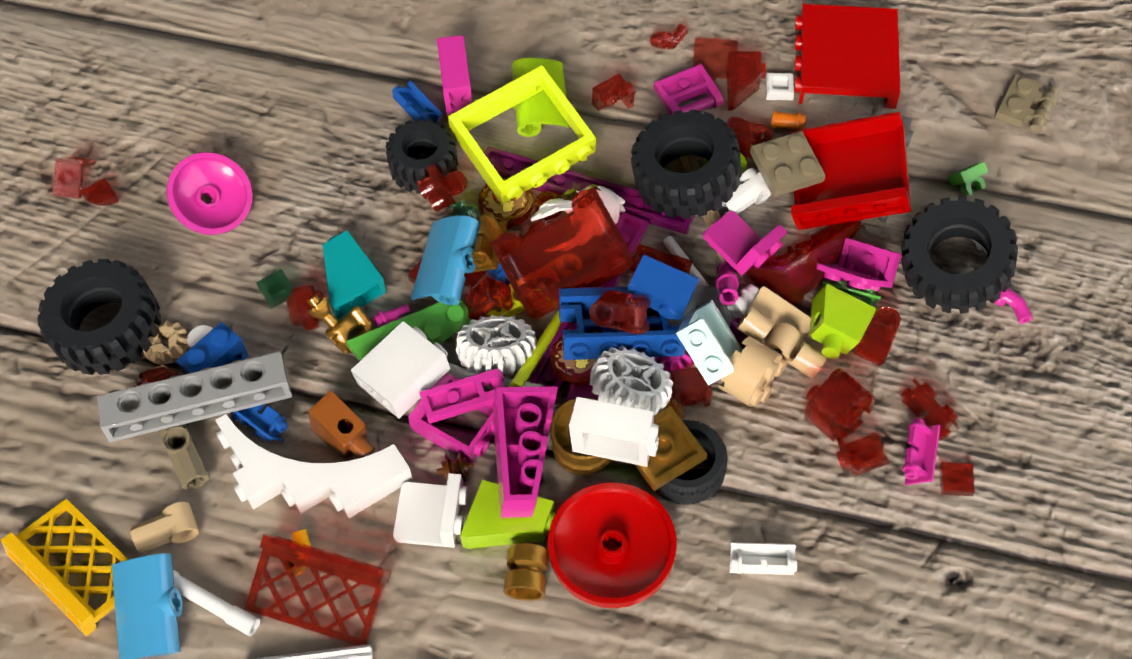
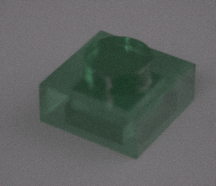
[256,269,297,309]

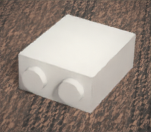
[351,321,451,418]

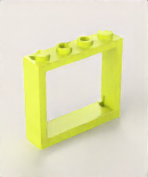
[448,65,596,204]

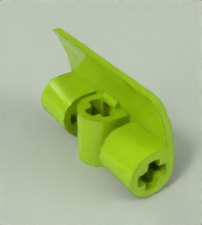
[511,58,569,137]

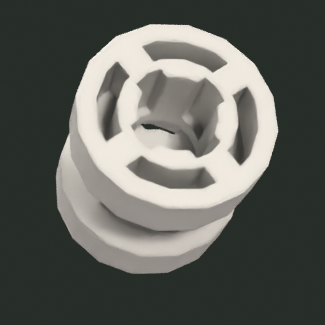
[726,284,759,318]

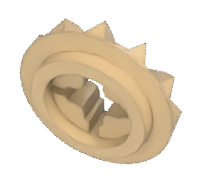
[142,320,189,364]

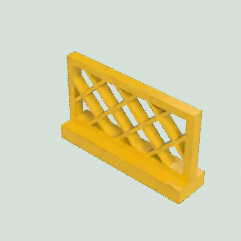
[1,498,128,637]

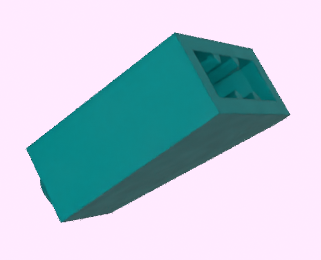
[322,231,387,319]

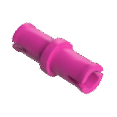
[716,262,739,305]

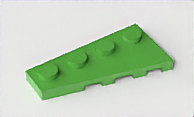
[345,300,475,362]

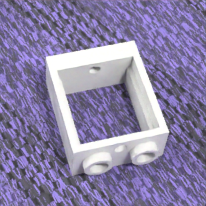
[569,397,659,467]

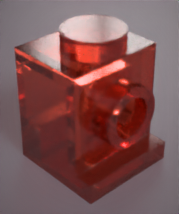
[670,367,712,407]

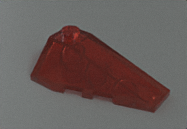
[746,221,862,304]

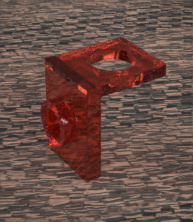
[53,156,96,199]

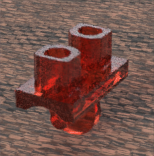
[417,164,468,212]

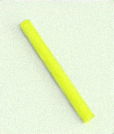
[509,311,562,387]

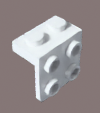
[393,473,468,548]

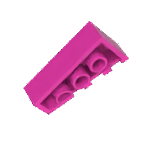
[493,386,558,518]

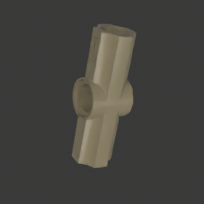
[158,401,209,490]

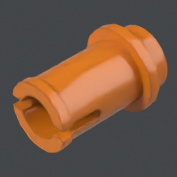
[771,110,807,131]

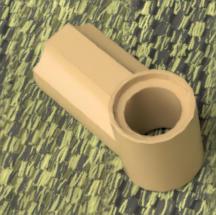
[130,502,199,554]

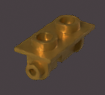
[471,212,508,272]

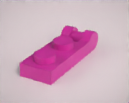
[419,369,505,424]

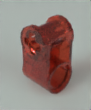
[727,117,773,159]
[589,290,651,334]
[854,307,901,367]

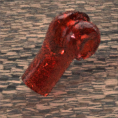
[650,24,688,50]

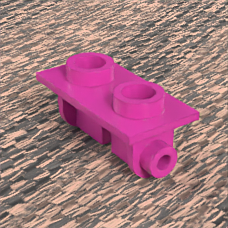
[902,419,940,485]

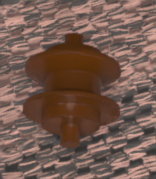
[436,452,474,482]

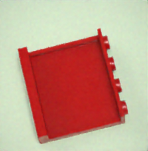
[794,4,900,109]
[789,112,912,230]

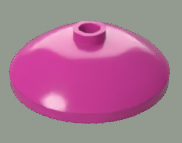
[166,152,253,235]

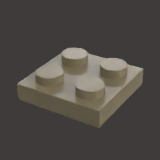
[750,131,826,198]

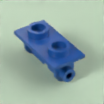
[392,80,443,124]
[232,404,289,442]

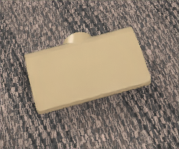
[737,286,827,379]

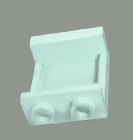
[676,300,743,385]

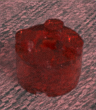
[804,368,875,442]

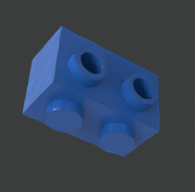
[626,255,699,321]
[176,322,249,375]

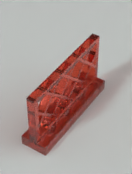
[244,534,392,645]

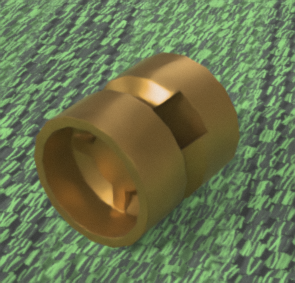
[503,543,549,601]

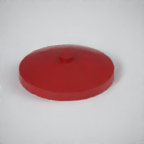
[548,482,677,608]

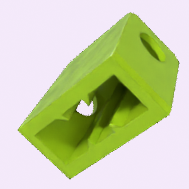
[809,283,876,359]

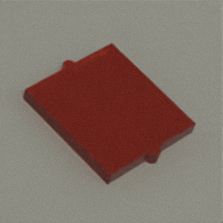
[693,37,738,80]

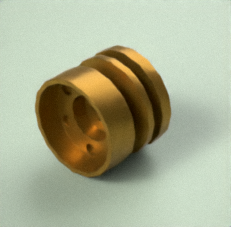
[550,397,612,476]

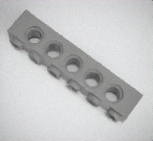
[97,351,292,443]

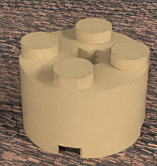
[719,336,787,407]

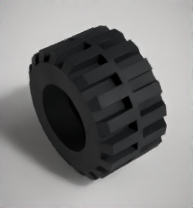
[386,118,458,194]

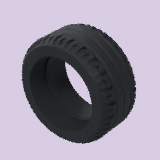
[655,419,728,505]

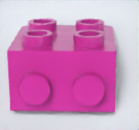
[703,211,788,276]
[816,238,902,291]

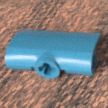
[411,216,480,305]
[112,554,183,659]

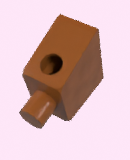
[308,390,376,459]

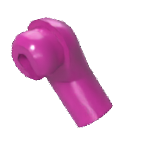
[995,288,1033,324]

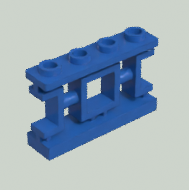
[558,287,685,360]

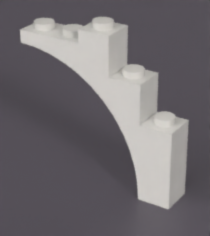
[215,414,413,518]

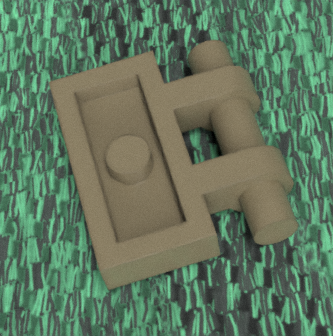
[995,74,1059,132]

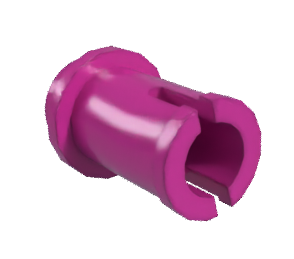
[373,304,410,328]

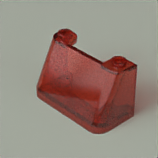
[490,187,633,318]

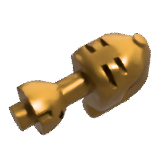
[307,295,374,354]

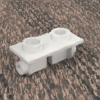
[730,542,797,575]

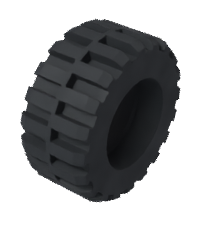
[631,109,742,219]
[901,196,1018,314]
[37,259,161,375]

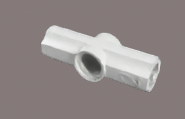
[719,168,771,216]

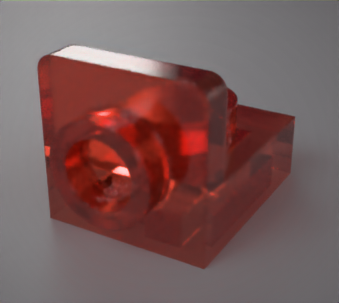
[592,74,635,111]

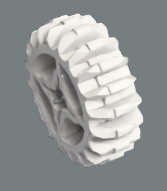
[456,314,537,375]
[589,346,673,416]

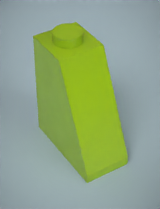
[460,479,556,549]

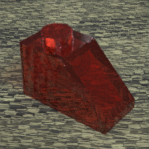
[726,51,766,111]

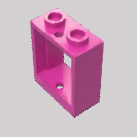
[436,35,472,123]
[408,373,494,462]

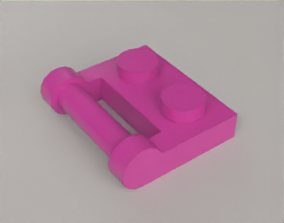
[654,64,724,115]

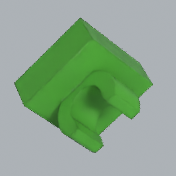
[948,162,988,196]

